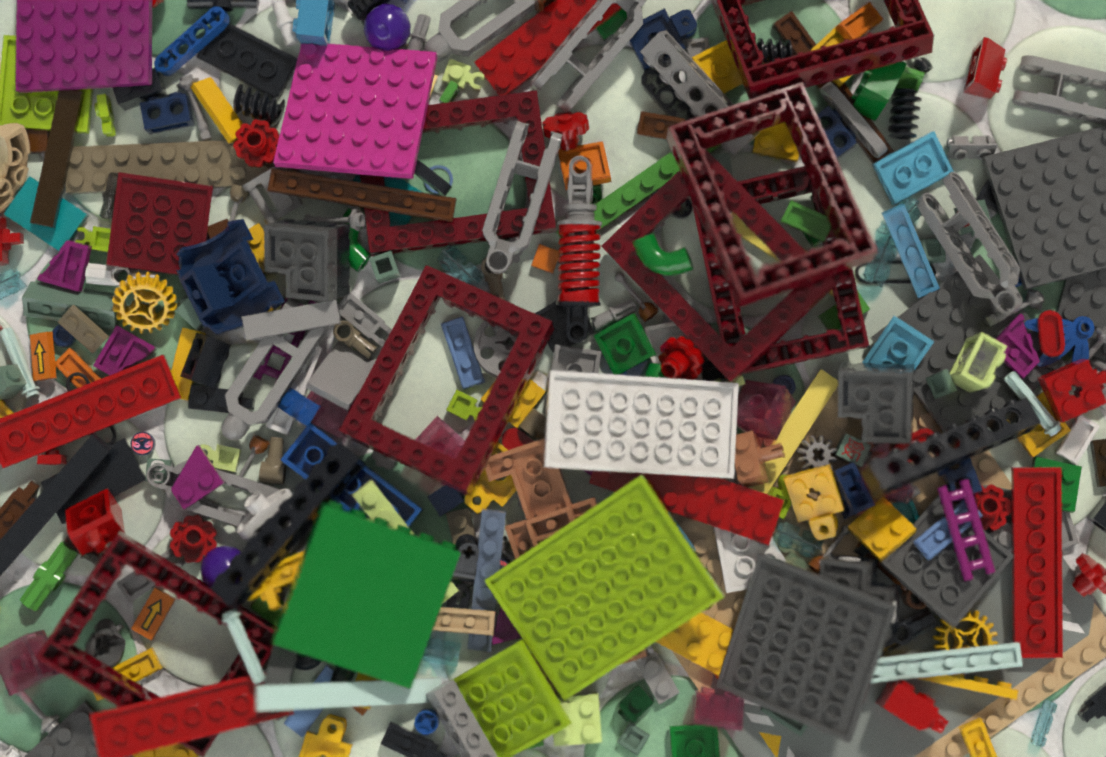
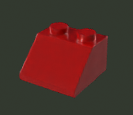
[963,37,1007,99]

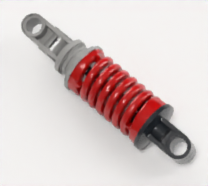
[556,156,602,343]

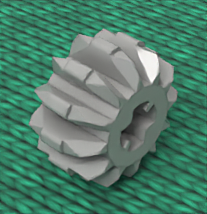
[797,435,837,470]

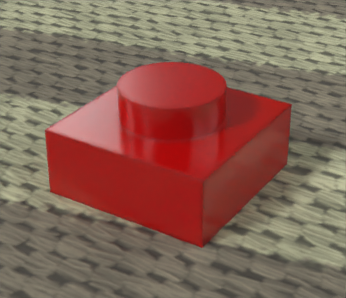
[37,450,67,465]

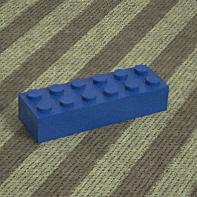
[281,423,424,528]

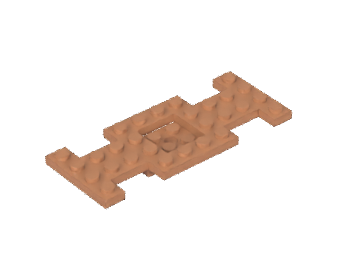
[485,438,648,665]

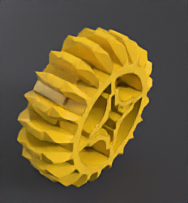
[112,271,177,334]
[932,610,998,650]

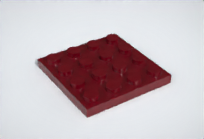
[106,172,213,276]

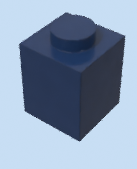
[427,485,465,517]

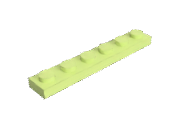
[352,480,459,604]

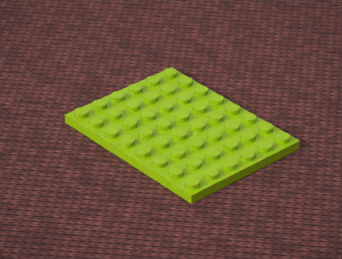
[484,475,724,701]

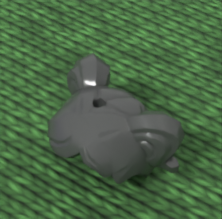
[85,619,126,666]

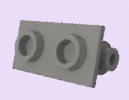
[947,135,998,160]

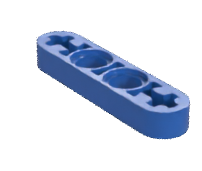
[154,7,230,76]

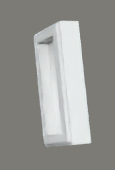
[1054,414,1100,465]

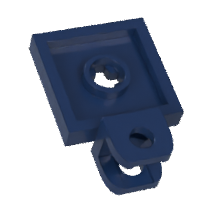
[629,8,697,72]

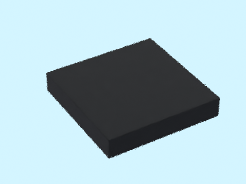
[535,301,595,353]

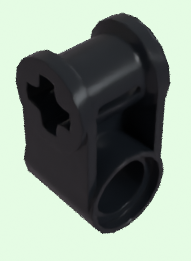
[451,534,479,582]

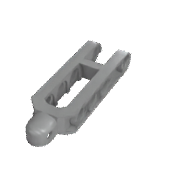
[425,0,535,62]
[531,0,647,113]
[1012,55,1106,125]
[482,121,563,274]
[916,172,1023,314]
[221,298,330,441]
[146,460,286,532]

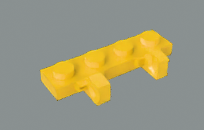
[240,551,304,611]

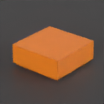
[531,244,560,274]

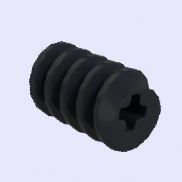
[756,38,793,64]
[233,84,285,126]
[888,88,922,140]

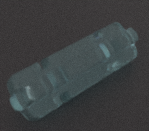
[1031,700,1057,747]

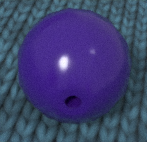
[364,4,411,51]
[200,546,242,588]

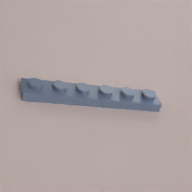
[467,509,506,652]

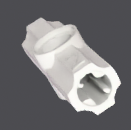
[85,263,160,290]

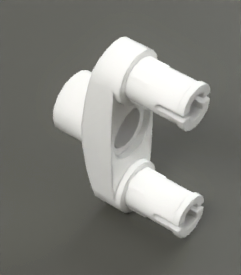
[237,488,303,546]

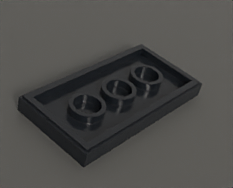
[196,17,298,100]
[41,438,146,524]

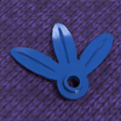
[1024,316,1095,367]

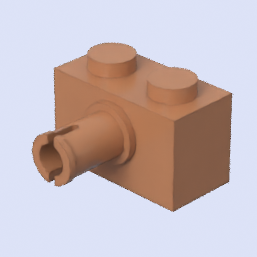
[735,431,785,488]

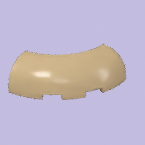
[0,123,30,213]

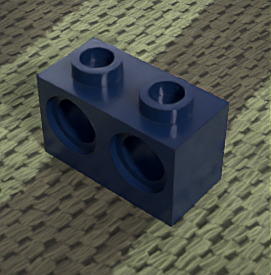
[140,92,195,135]
[817,106,857,159]
[937,458,983,503]
[833,462,875,519]

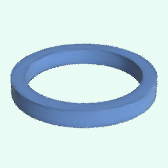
[424,165,453,194]

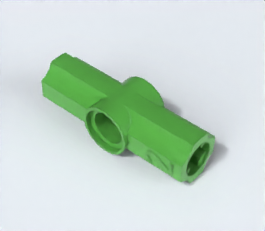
[20,541,79,612]

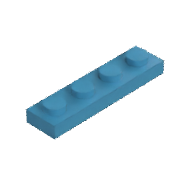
[881,203,940,298]

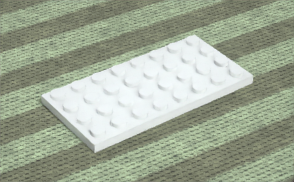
[544,370,739,479]

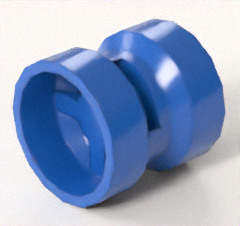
[414,708,440,735]

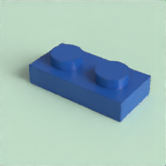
[278,387,320,427]

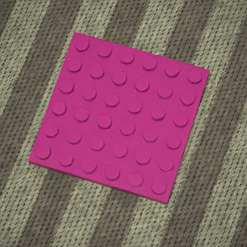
[273,44,438,179]

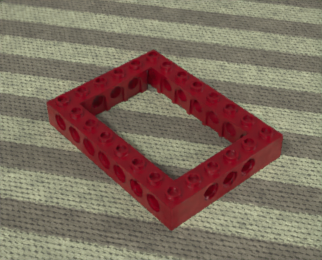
[711,0,934,100]
[666,82,878,308]
[360,90,556,257]
[601,149,837,383]
[690,166,870,375]
[339,265,554,496]
[36,530,276,757]

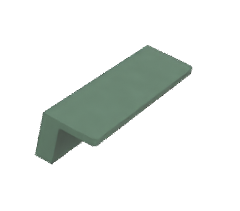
[22,281,118,330]

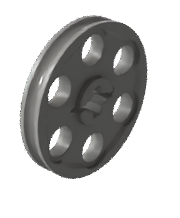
[474,320,544,378]

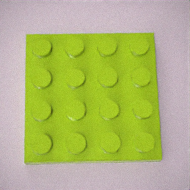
[0,35,93,134]
[450,640,572,757]

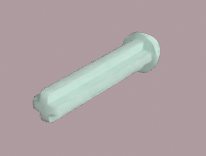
[0,327,40,399]
[1004,371,1062,437]
[222,609,265,684]

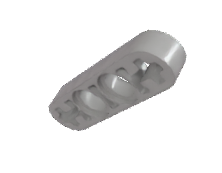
[820,82,888,158]

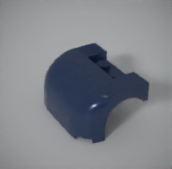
[176,219,285,335]

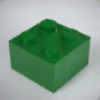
[851,61,907,121]

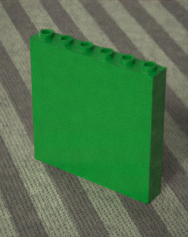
[271,501,461,689]

